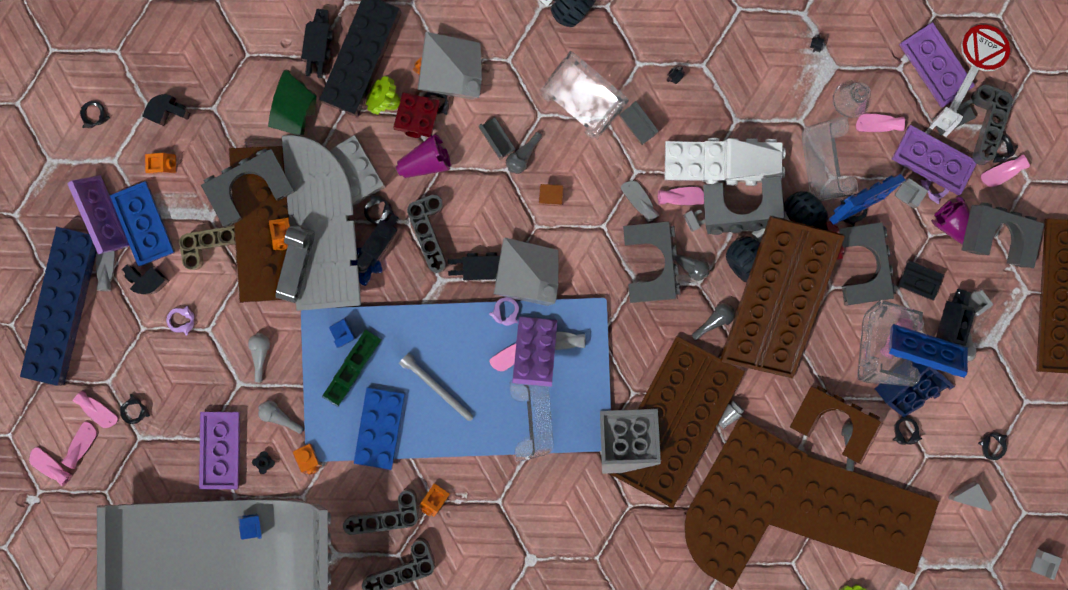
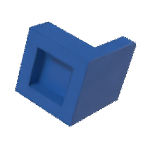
[329,318,356,348]
[238,513,262,540]

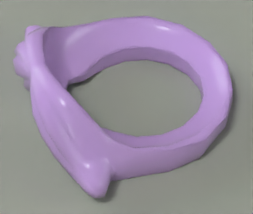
[921,179,949,204]
[489,297,519,326]
[166,306,194,335]

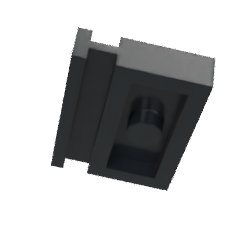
[897,260,944,301]

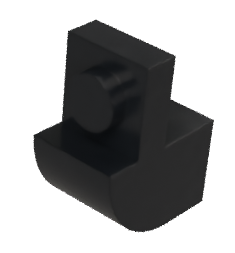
[142,94,190,126]
[121,264,169,295]

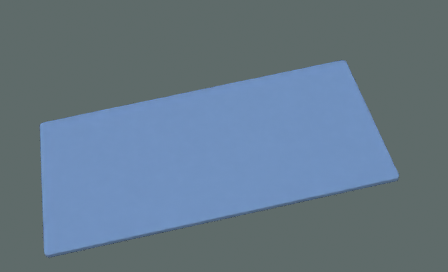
[301,298,611,462]

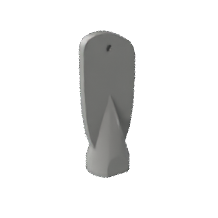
[621,181,660,224]
[96,251,115,291]
[555,332,586,350]

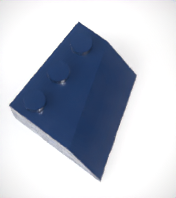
[874,360,955,417]

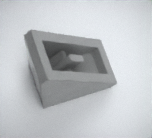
[949,482,992,511]

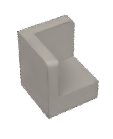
[895,178,928,208]
[969,289,993,316]
[1030,549,1062,580]

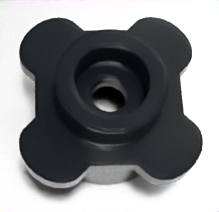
[667,66,685,84]
[252,451,275,474]

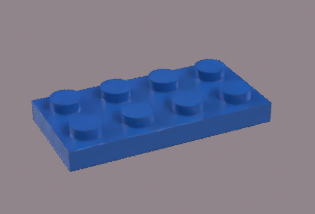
[829,174,905,225]
[110,181,175,267]
[889,324,968,378]
[353,387,405,470]

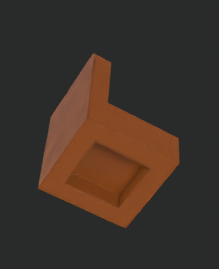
[539,184,563,206]

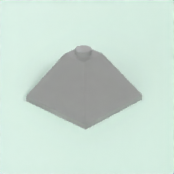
[418,32,482,100]
[494,237,558,306]
[600,409,661,474]

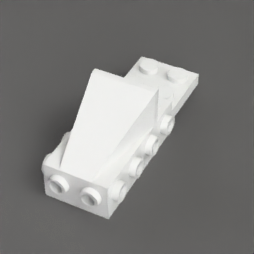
[664,138,785,186]

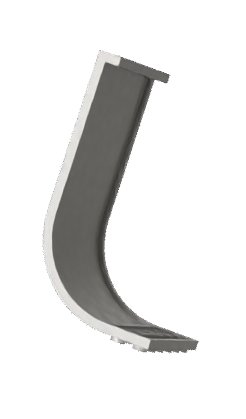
[97,499,331,590]

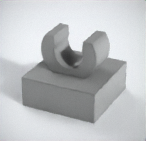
[683,210,705,232]

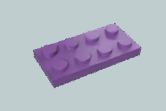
[899,22,975,108]
[892,125,976,196]
[67,175,130,255]
[512,317,557,387]
[199,412,240,489]

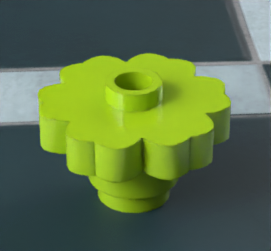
[366,76,401,115]

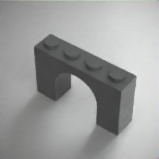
[201,149,294,228]
[703,176,785,235]
[962,202,1044,269]
[623,222,681,303]
[839,222,896,306]

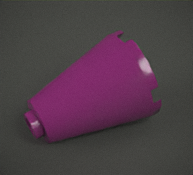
[396,134,451,178]
[931,197,970,245]

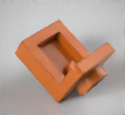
[293,444,323,475]

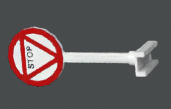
[929,25,1011,137]

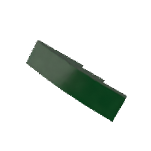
[322,329,381,407]

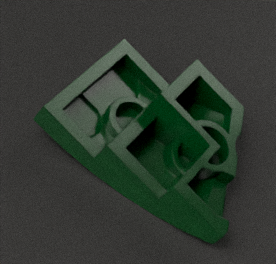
[268,69,317,136]

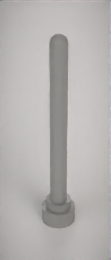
[399,352,473,421]

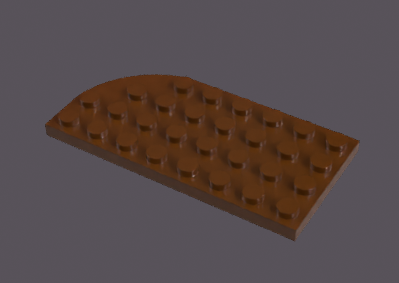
[685,417,808,589]

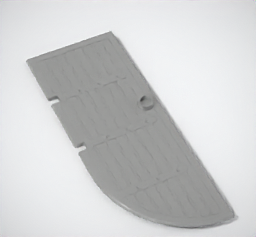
[282,135,361,311]

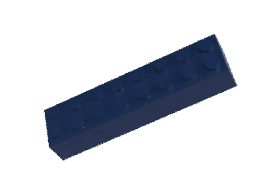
[20,226,97,386]

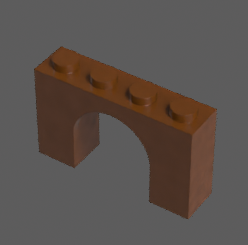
[790,385,883,465]

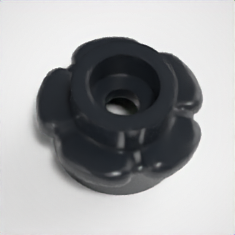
[810,34,825,53]

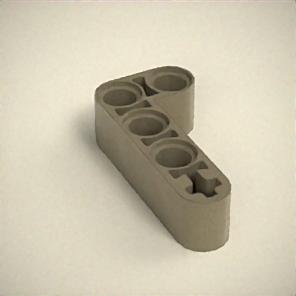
[179,226,235,270]

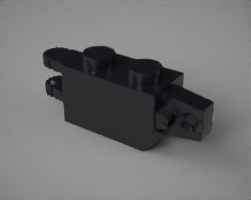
[301,9,334,78]
[357,214,399,274]
[448,252,500,281]
[936,289,975,346]

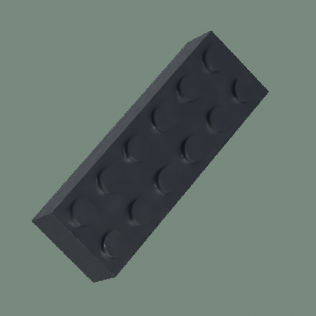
[319,0,402,118]

